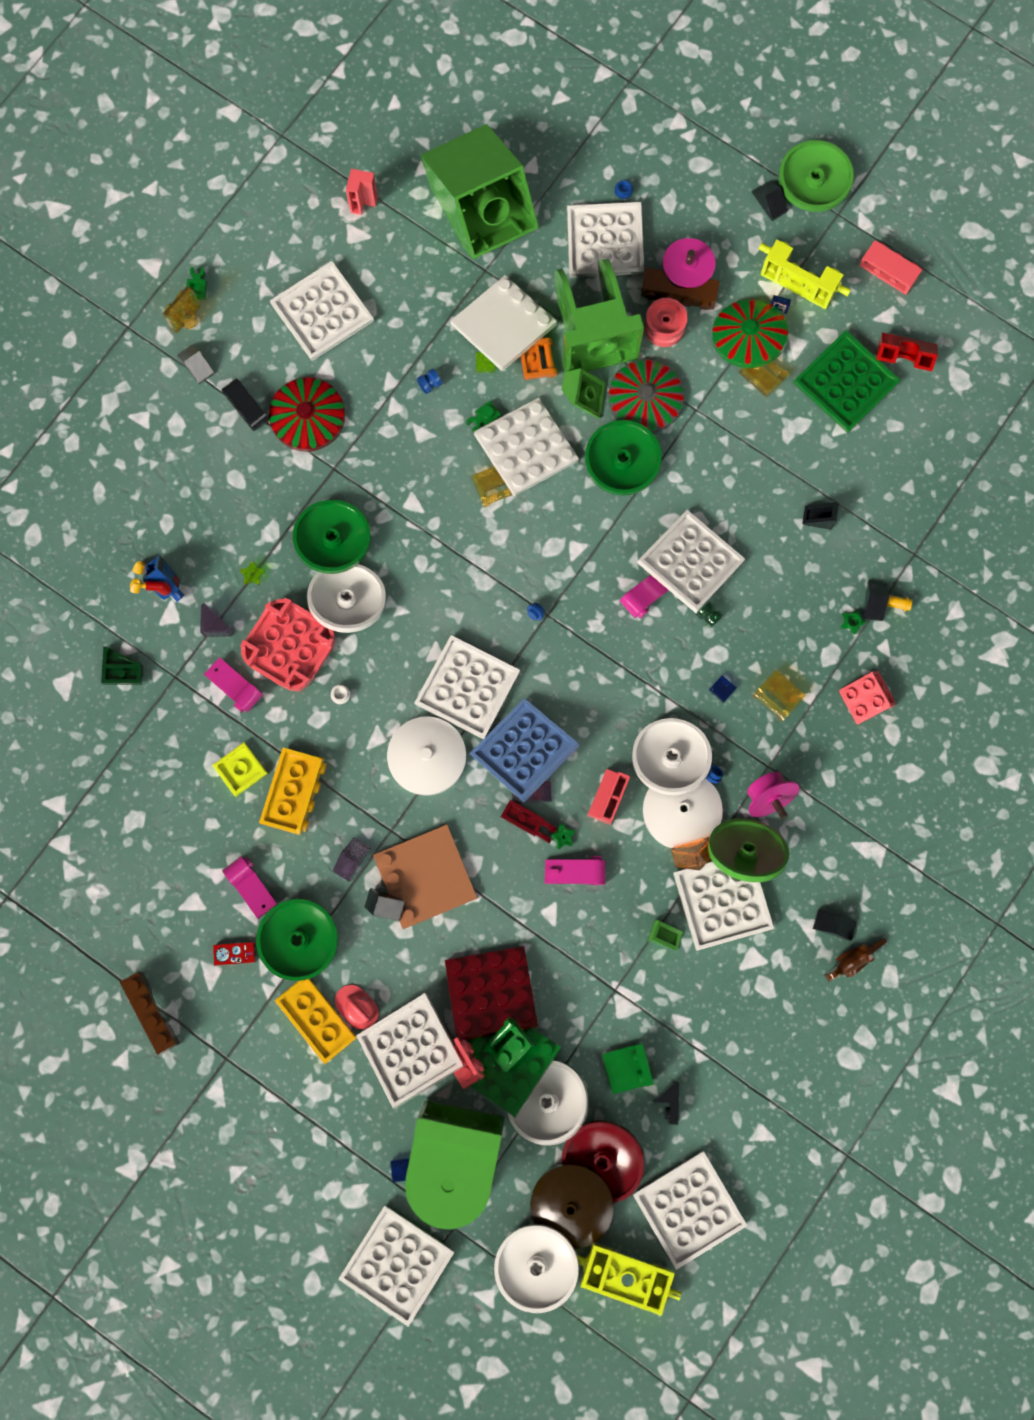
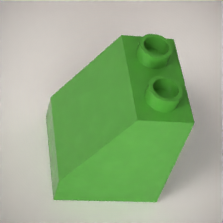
[420,124,539,260]

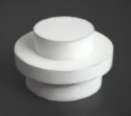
[330,685,350,704]

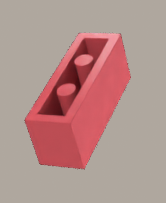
[859,240,923,295]

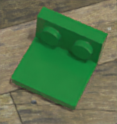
[602,1043,654,1094]

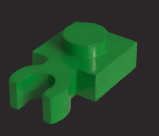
[186,267,207,300]
[466,401,501,433]

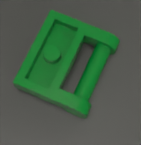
[482,1017,535,1073]

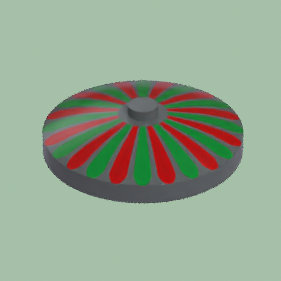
[608,360,684,433]

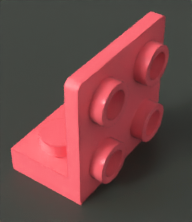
[839,671,897,724]
[453,1037,485,1090]

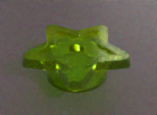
[240,562,265,585]

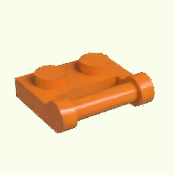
[520,338,558,380]

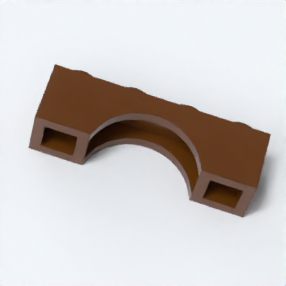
[641,267,720,310]
[120,972,180,1055]

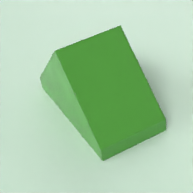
[647,920,683,951]

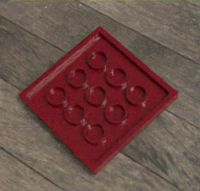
[445,946,538,1040]

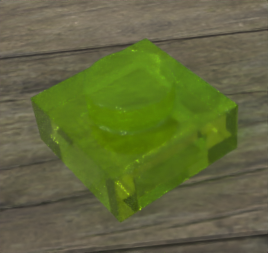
[476,352,495,373]

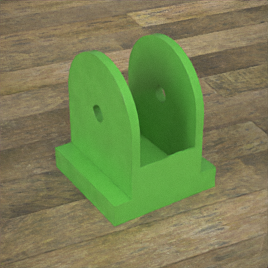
[554,257,644,372]
[405,1100,505,1229]

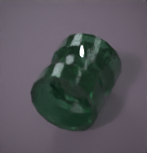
[696,601,723,629]

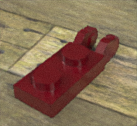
[500,800,557,843]

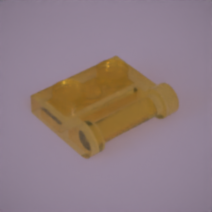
[739,362,790,398]
[472,467,520,508]
[752,670,806,722]

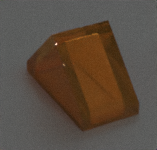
[671,837,711,871]

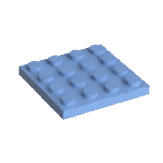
[469,698,579,803]

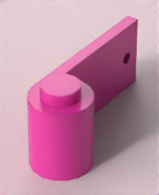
[620,575,669,619]
[204,657,263,713]
[222,856,278,919]
[545,856,606,885]

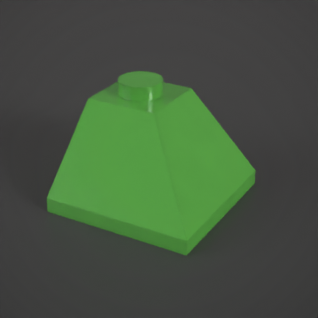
[561,368,606,418]

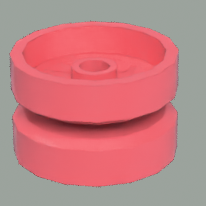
[644,298,687,347]

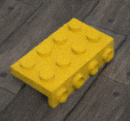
[259,747,327,836]

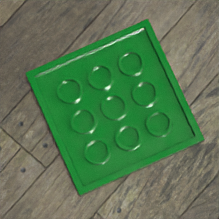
[793,330,901,433]
[453,1028,561,1118]

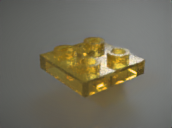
[163,286,200,333]

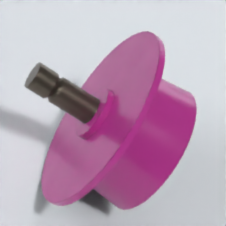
[663,238,715,288]
[747,772,799,820]

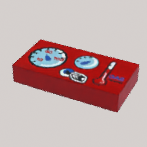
[213,942,256,966]

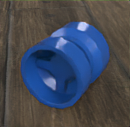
[416,368,442,394]

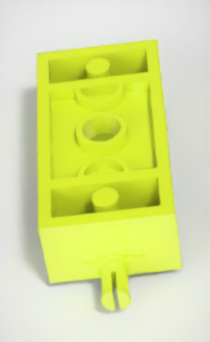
[758,240,851,309]
[577,1243,682,1316]

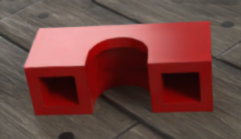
[876,332,938,372]

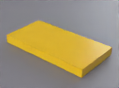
[274,979,357,1064]

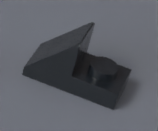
[652,1081,679,1125]

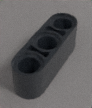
[221,378,269,431]

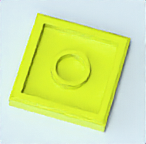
[212,742,268,797]

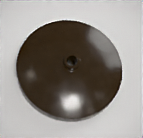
[530,1163,614,1249]

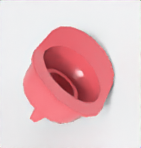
[335,985,379,1029]

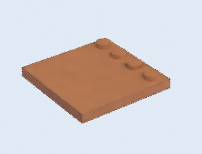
[373,825,477,930]

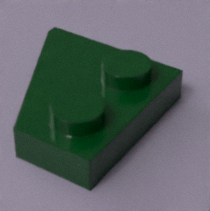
[101,647,143,685]

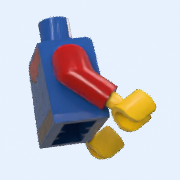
[130,555,184,602]

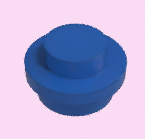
[614,180,633,199]
[527,602,545,621]
[706,765,723,784]

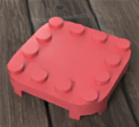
[241,598,336,692]

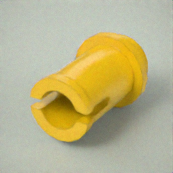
[887,594,912,612]

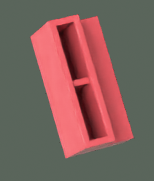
[346,169,378,215]
[587,769,630,825]

